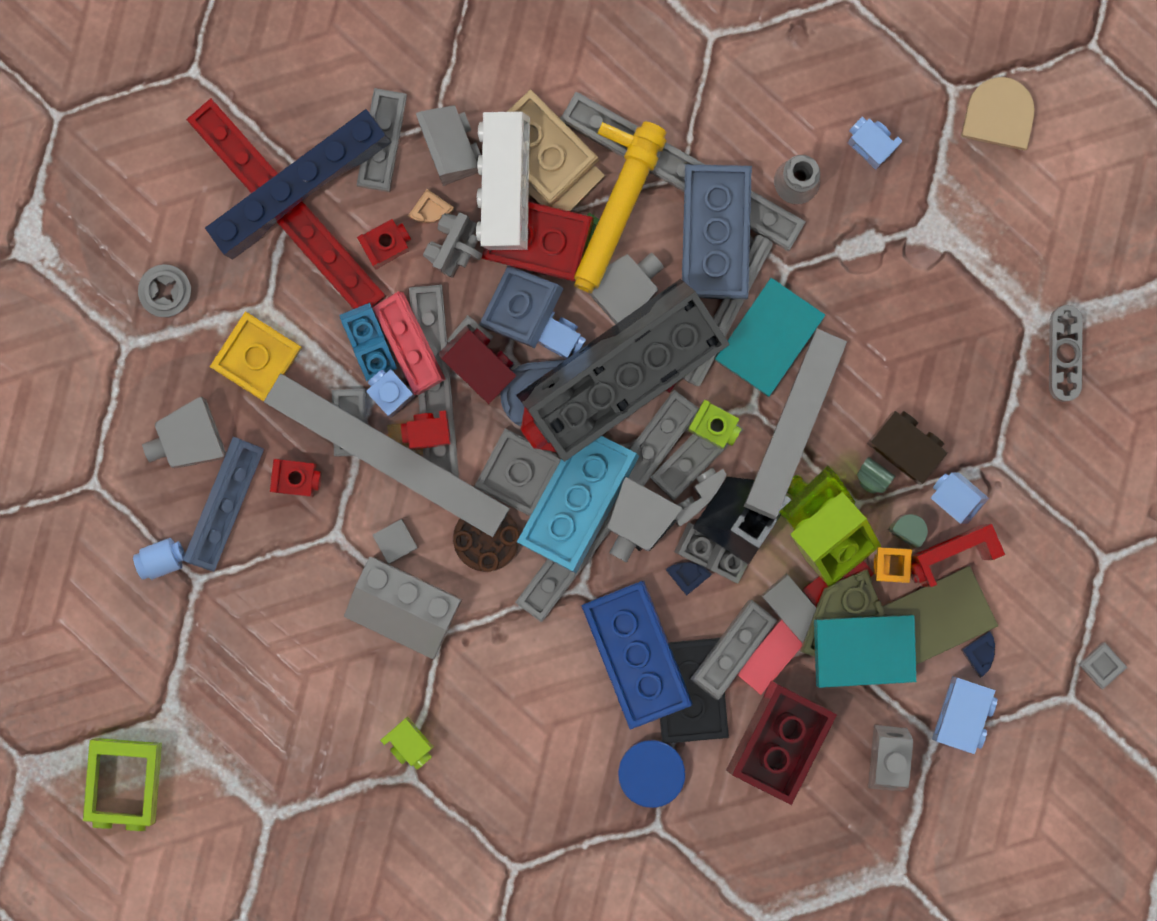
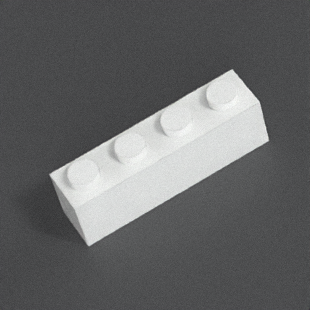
[476,112,530,250]

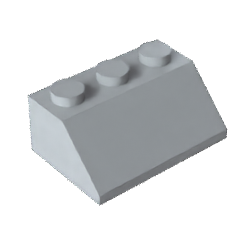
[344,556,462,660]

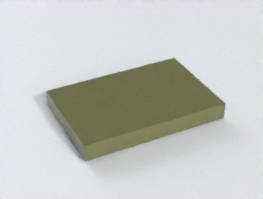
[883,566,998,665]

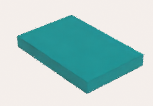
[714,278,825,397]
[814,614,917,688]

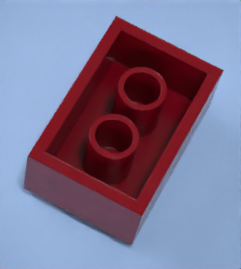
[726,681,837,805]

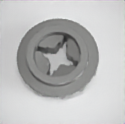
[138,264,192,318]

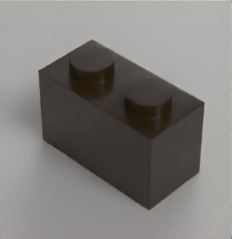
[867,411,948,485]

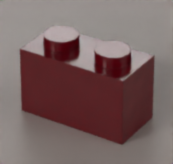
[438,326,517,404]

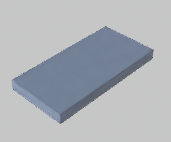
[682,164,752,299]

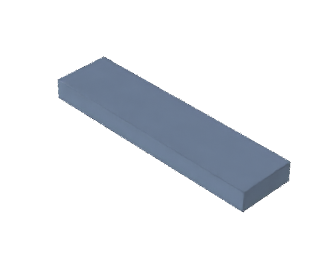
[183,436,264,572]

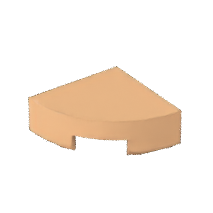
[408,189,454,223]

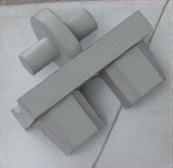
[423,212,483,278]

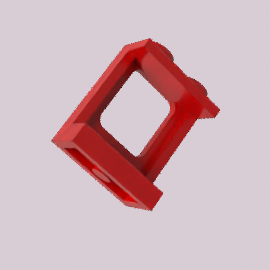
[910,524,1006,587]

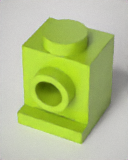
[687,399,742,449]
[380,716,434,770]

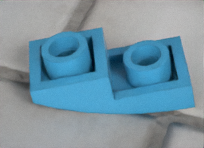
[339,303,397,381]

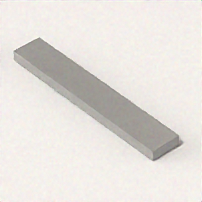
[409,285,459,478]
[744,329,847,520]

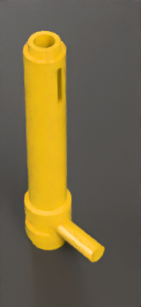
[574,121,667,293]

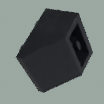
[693,477,791,564]

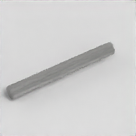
[683,235,773,386]

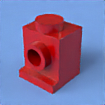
[357,219,411,270]
[401,410,451,450]
[270,459,321,497]

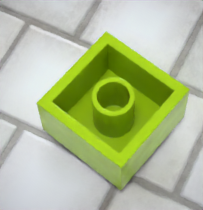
[790,492,881,586]

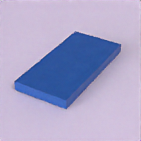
[581,581,693,730]

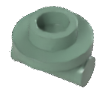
[857,457,896,493]

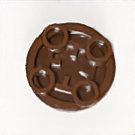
[453,514,520,572]

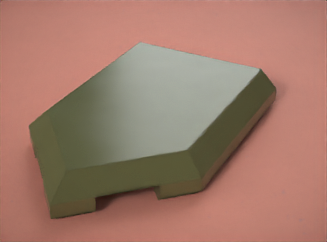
[800,569,885,657]

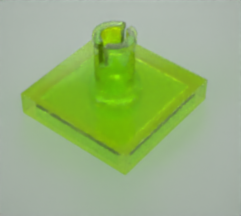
[779,466,856,531]

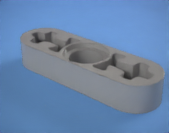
[1049,305,1082,402]

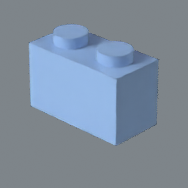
[932,676,998,754]

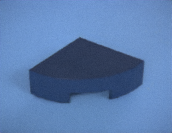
[665,562,712,596]
[961,631,995,678]

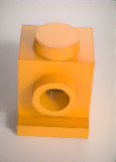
[873,547,912,583]

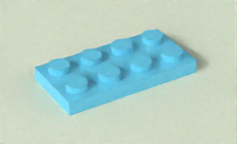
[517,436,640,573]

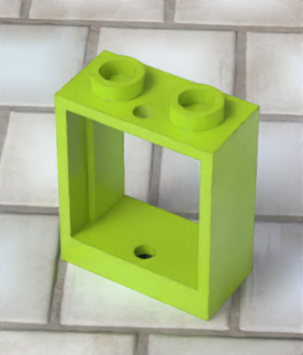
[83,738,162,831]

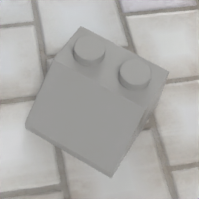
[416,105,481,186]

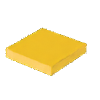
[210,311,302,401]

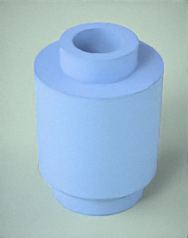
[133,538,185,580]

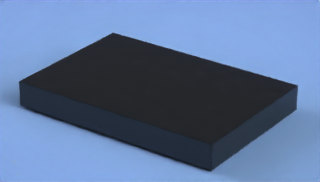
[660,638,729,744]

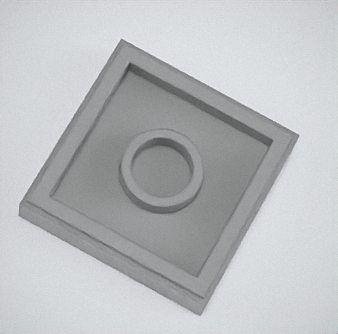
[474,428,561,516]

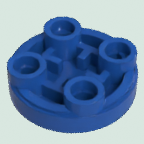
[618,740,685,808]

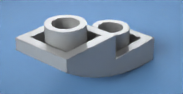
[675,468,727,527]
[674,522,748,584]

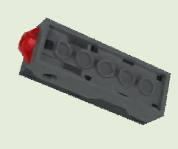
[516,279,730,462]

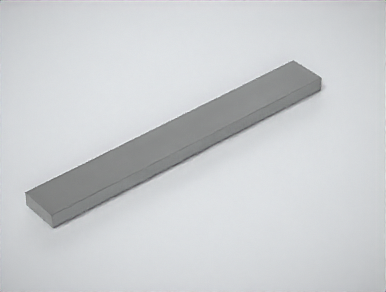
[560,92,806,251]
[264,373,510,537]
[515,390,699,622]

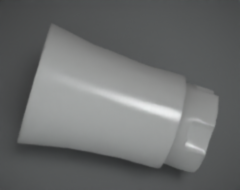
[774,155,820,204]

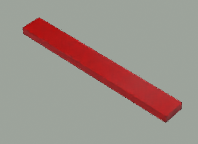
[186,98,386,309]

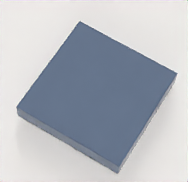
[479,266,564,348]

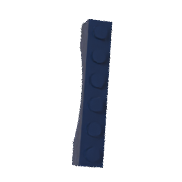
[205,109,392,260]

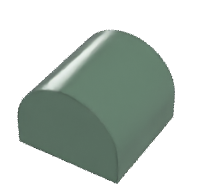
[888,514,928,548]

